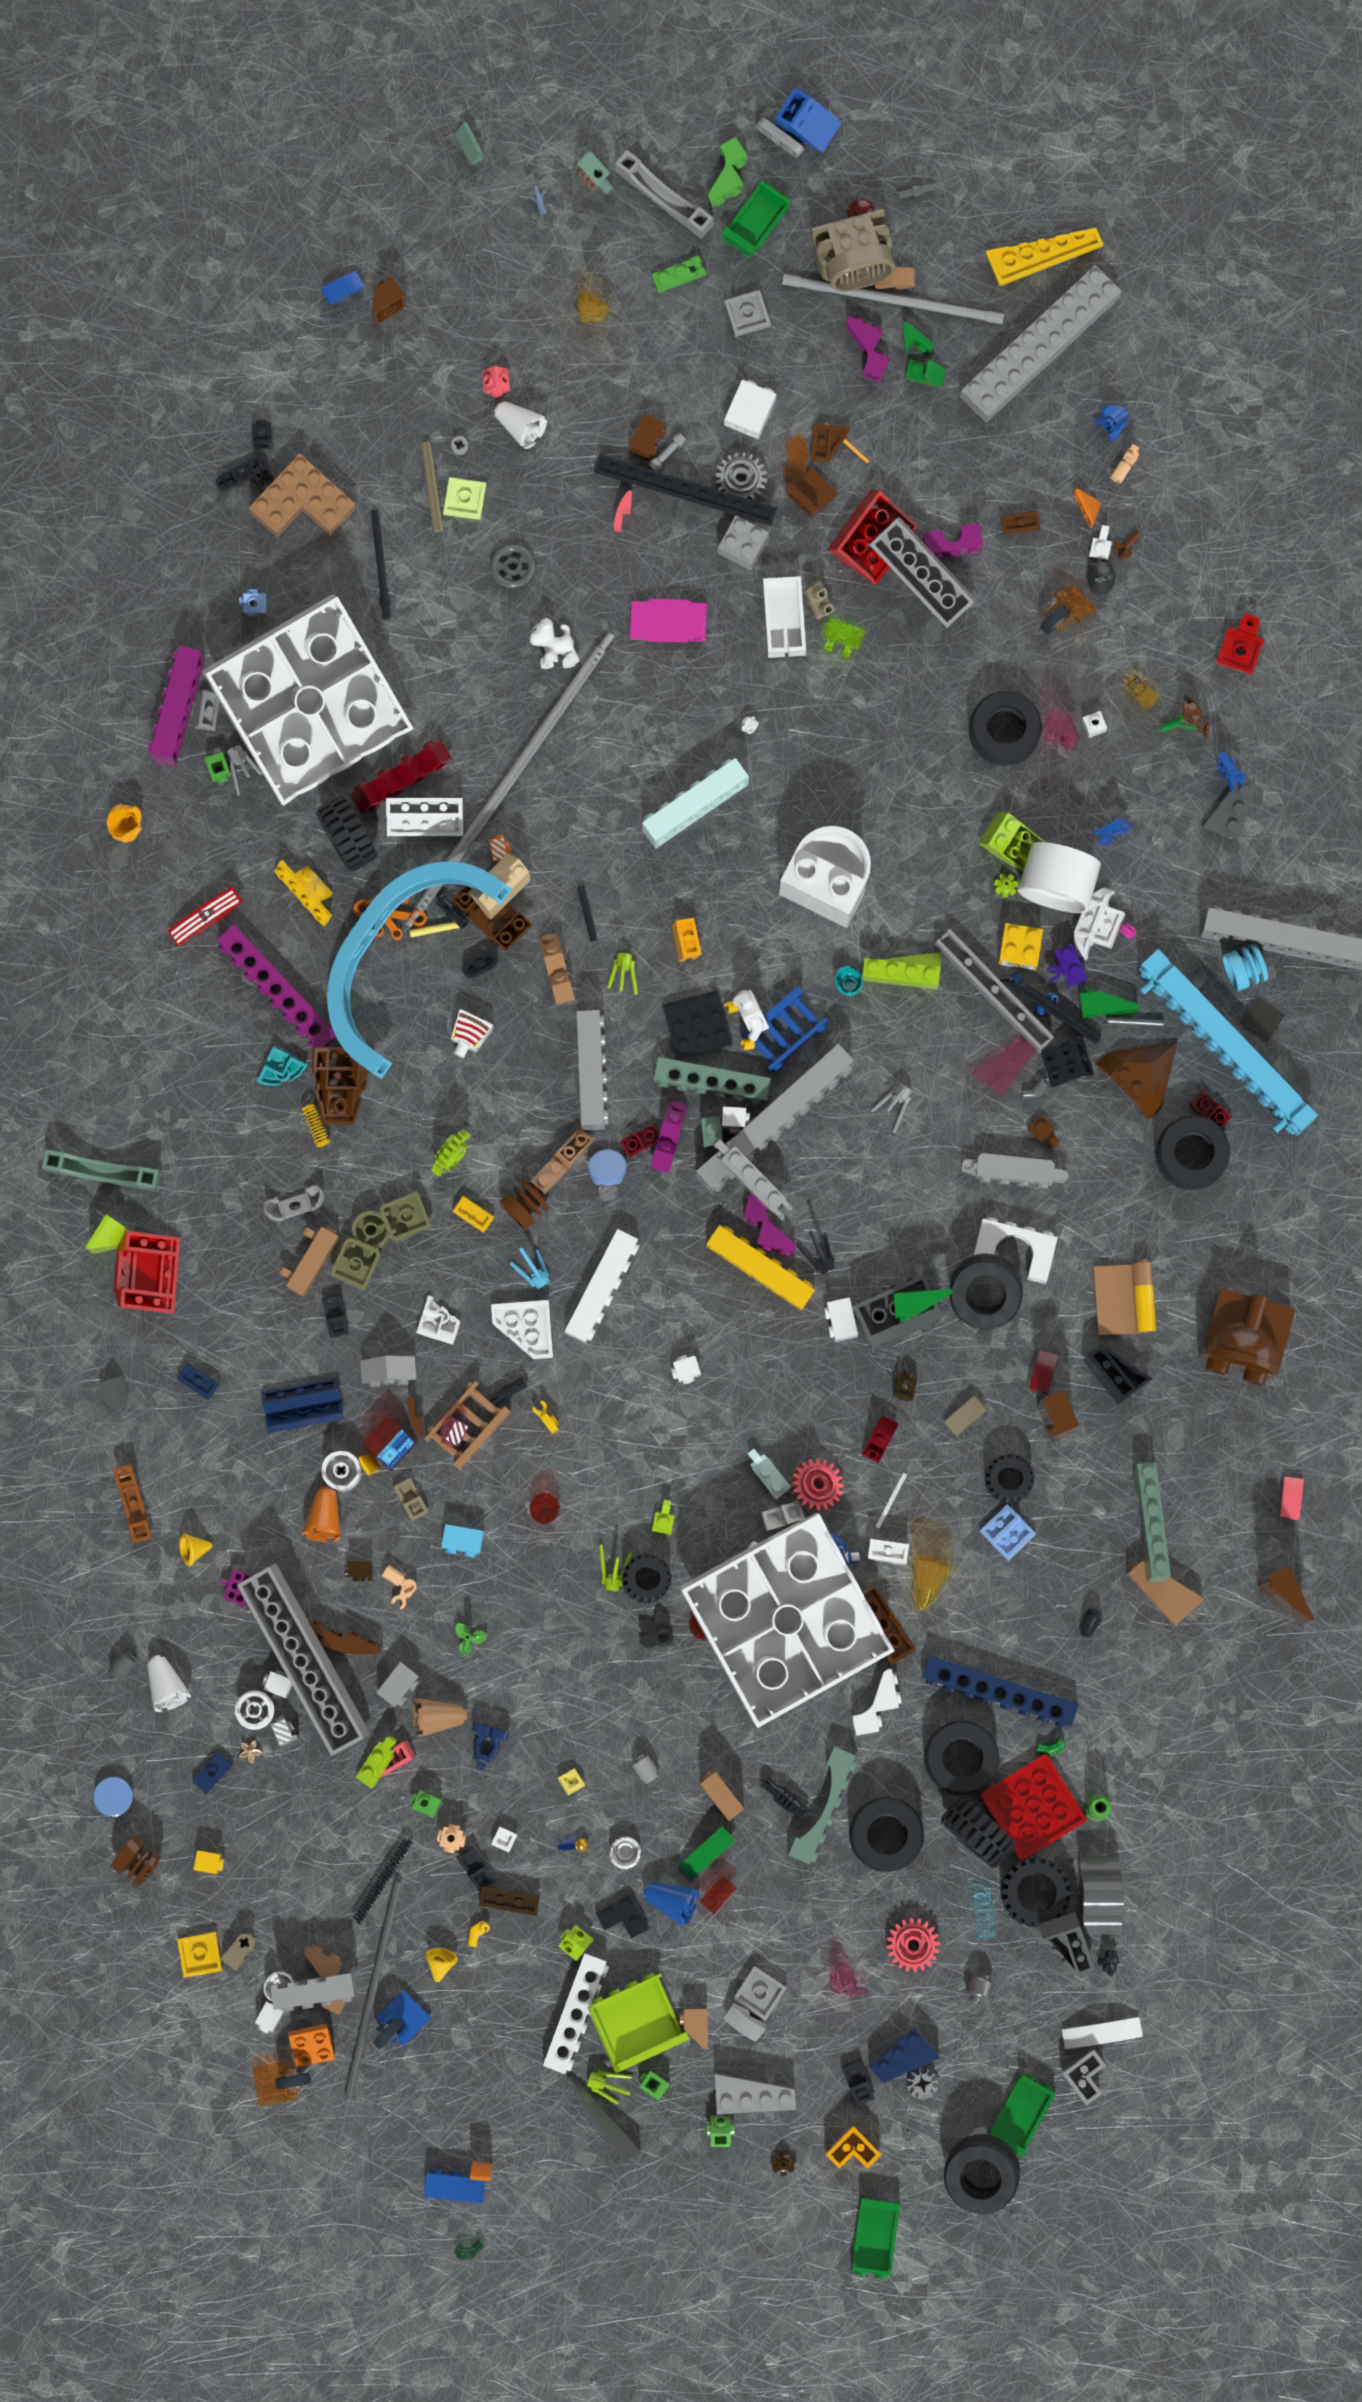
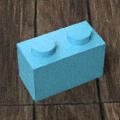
[441,1524,484,1558]

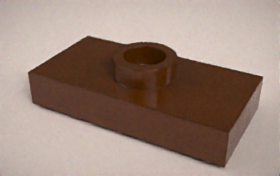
[1000,511,1040,536]

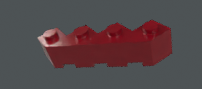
[350,740,453,814]

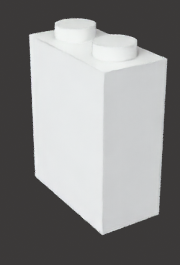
[724,380,776,440]

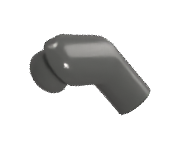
[1022,1078,1048,1099]

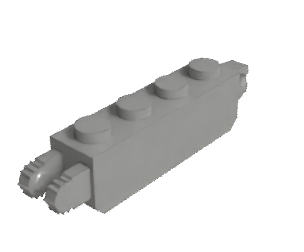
[712,1138,793,1220]
[962,1153,1069,1189]

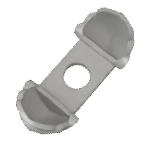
[264,1185,324,1221]

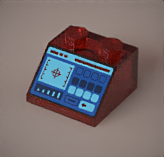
[361,1415,417,1471]

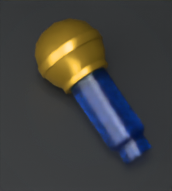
[558,1838,588,1851]

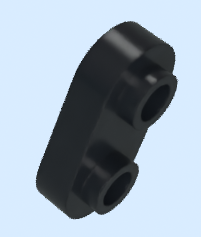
[462,950,498,979]

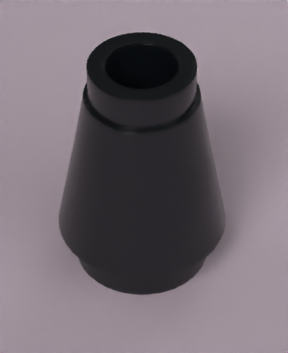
[1080,1608,1103,1638]

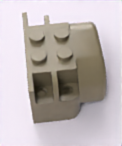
[811,209,895,292]

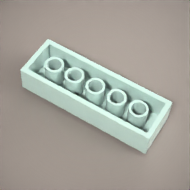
[642,758,749,849]

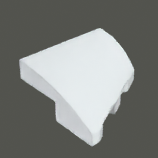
[416,1295,460,1345]

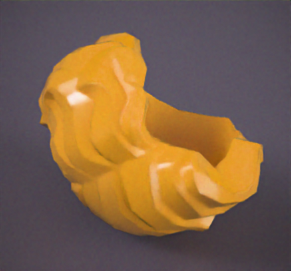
[106,804,142,843]

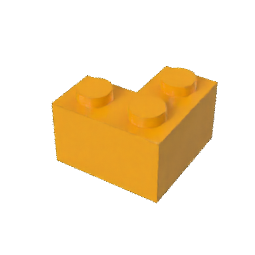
[825,2125,881,2169]

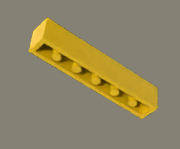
[706,1225,815,1311]

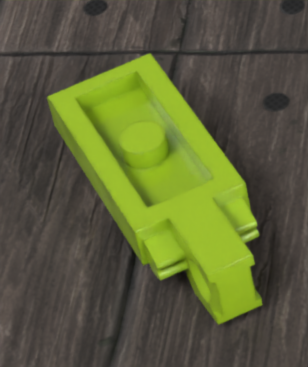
[356,1736,397,1788]

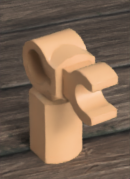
[1111,444,1140,484]
[382,1565,417,1609]

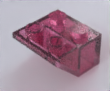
[1041,708,1080,751]

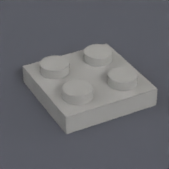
[724,290,771,337]
[733,1966,787,2021]

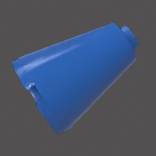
[643,1881,700,1927]

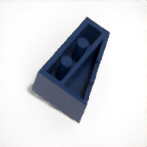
[869,2027,940,2083]

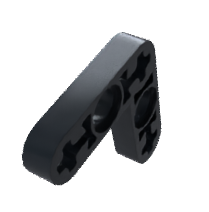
[216,457,275,493]

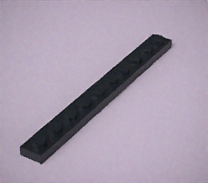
[594,454,778,526]

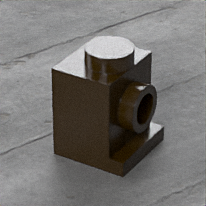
[893,1372,918,1402]
[345,1561,373,1582]

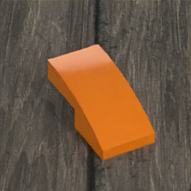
[470,2161,493,2181]

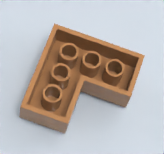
[249,454,356,538]

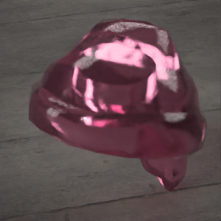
[829,1963,868,1997]

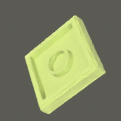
[443,477,486,520]

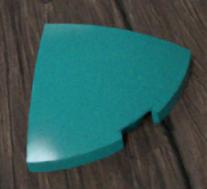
[257,1045,308,1086]

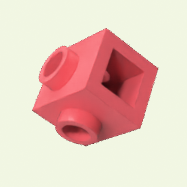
[482,366,510,397]

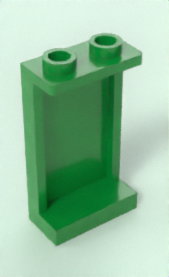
[721,180,790,259]
[989,2073,1057,2158]
[851,2197,901,2279]

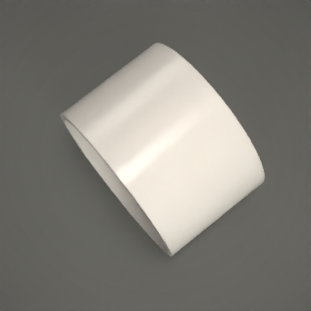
[1018,842,1101,913]

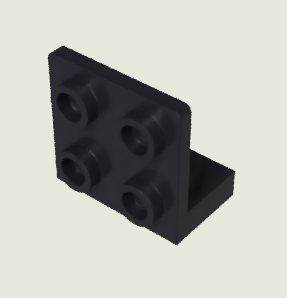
[1041,1039,1094,1087]

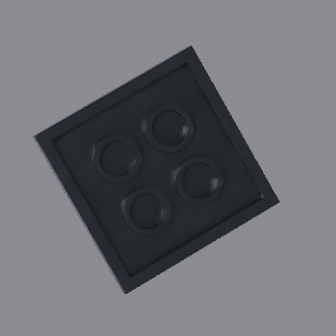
[662,990,732,1060]

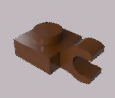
[1027,1115,1060,1149]

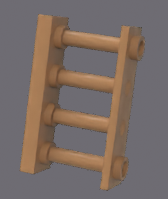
[424,1381,511,1471]

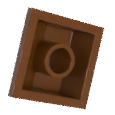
[371,277,407,327]

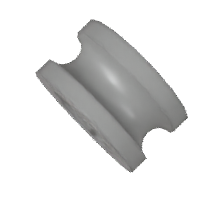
[451,436,468,455]

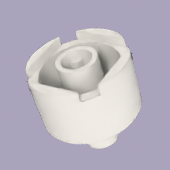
[322,1451,362,1492]

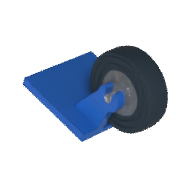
[373,1990,431,2049]

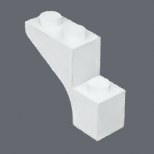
[852,1669,901,1736]

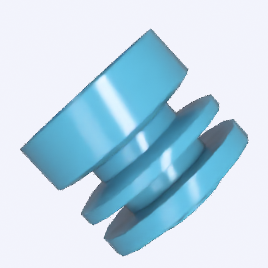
[1223,943,1268,992]

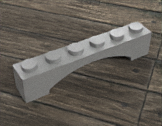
[615,150,713,239]

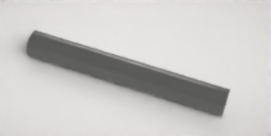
[1106,1016,1164,1027]

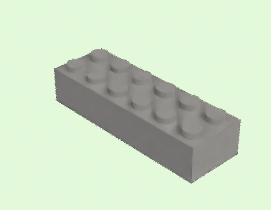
[870,517,976,628]
[577,1010,609,1131]

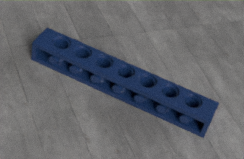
[922,1656,1079,1729]

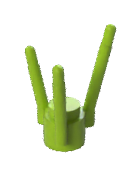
[607,953,638,995]
[599,1544,632,1591]
[587,2070,633,2104]

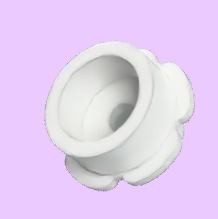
[741,716,759,734]

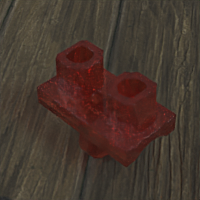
[699,1875,737,1914]

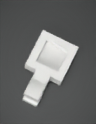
[1089,525,1112,561]

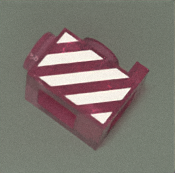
[440,1416,469,1448]

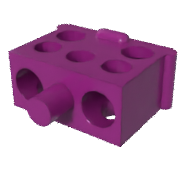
[221,1569,254,1608]

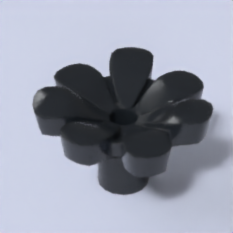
[1097,1950,1119,1976]

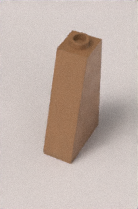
[1127,1561,1204,1627]

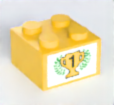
[998,923,1043,971]

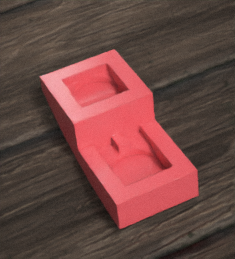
[614,491,632,532]
[1279,1477,1304,1520]

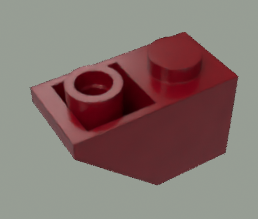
[862,1415,899,1463]

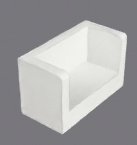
[867,1539,909,1565]

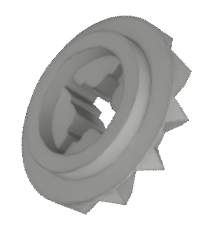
[907,2068,938,2100]

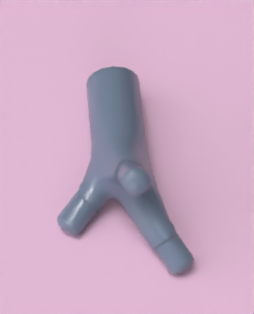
[529,185,547,215]

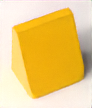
[358,1453,380,1476]

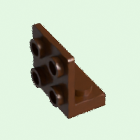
[786,468,838,520]

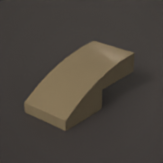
[944,1395,988,1436]
[393,1477,429,1521]

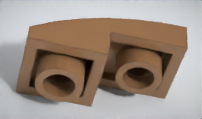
[875,267,915,290]

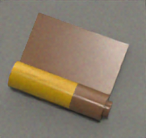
[1093,1259,1157,1336]

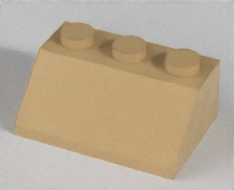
[468,853,530,920]

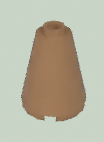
[413,1698,467,1737]

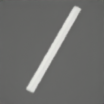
[876,1473,907,1528]

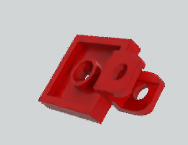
[1216,614,1264,676]

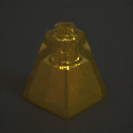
[914,1552,953,1610]

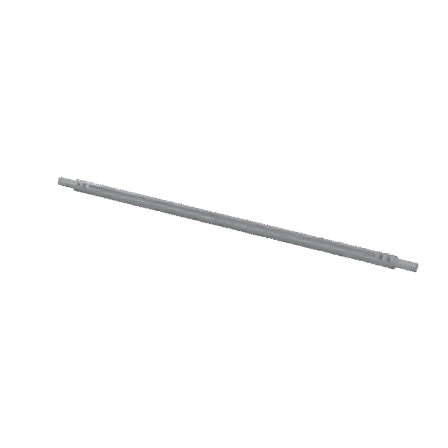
[405,632,614,928]

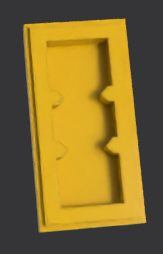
[452,1196,495,1233]

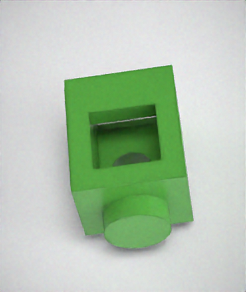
[205,752,231,784]
[639,2070,670,2101]

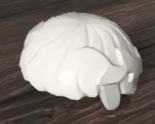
[610,1836,641,1869]

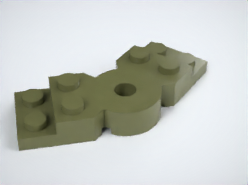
[330,1191,432,1291]

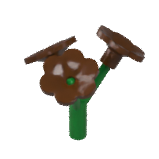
[1160,695,1211,742]

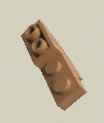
[529,1128,594,1196]

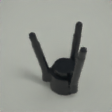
[797,1231,835,1274]

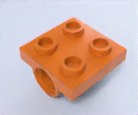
[288,2024,335,2068]

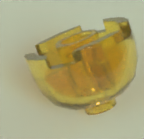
[575,288,612,324]

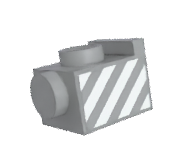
[271,1715,299,1747]

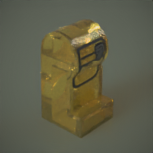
[1124,675,1160,712]

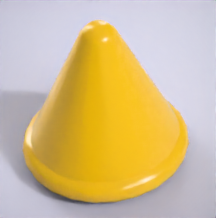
[179,1533,213,1566]
[425,1948,458,1982]

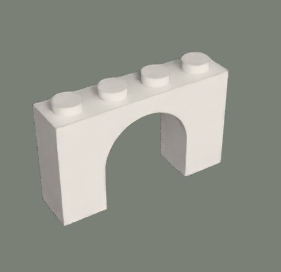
[974,1217,1058,1284]

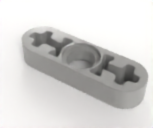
[755,118,804,158]

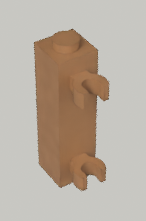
[279,1227,339,1298]

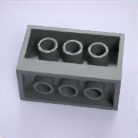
[852,1274,943,1352]

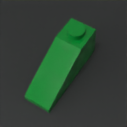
[1078,989,1140,1019]
[893,1289,952,1322]

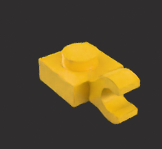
[532,1401,559,1435]

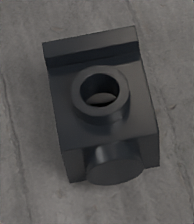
[251,420,273,450]

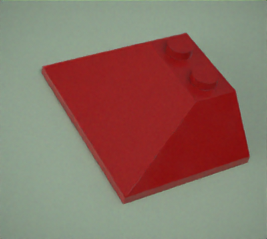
[113,1231,180,1314]

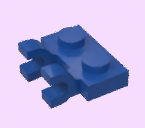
[1216,751,1246,792]
[1092,818,1133,846]

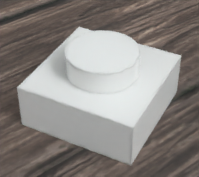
[491,1826,517,1852]

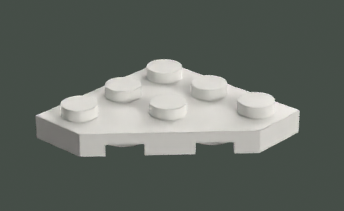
[491,1300,553,1359]

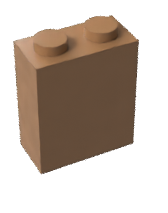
[700,1771,744,1821]

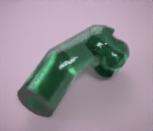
[454,2240,485,2260]

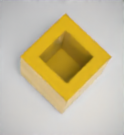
[193,1851,224,1874]

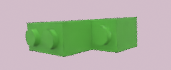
[708,137,747,208]

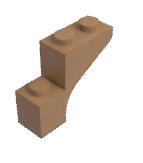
[538,933,575,1005]
[304,1944,347,2015]

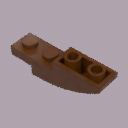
[309,1620,383,1655]

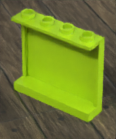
[587,1973,689,2073]

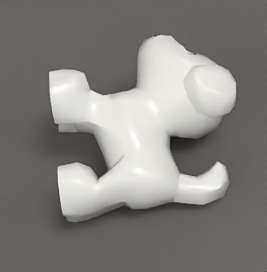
[529,618,579,669]

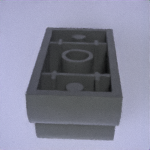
[1079,1855,1124,1935]

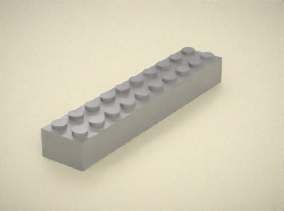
[960,265,1121,423]
[1200,906,1362,970]
[696,1043,854,1194]
[237,1563,370,1756]

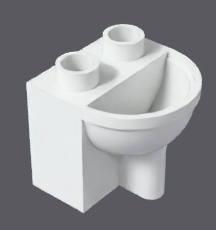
[779,826,871,928]

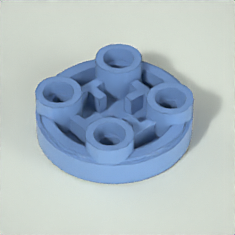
[588,1149,627,1185]
[93,1777,133,1816]

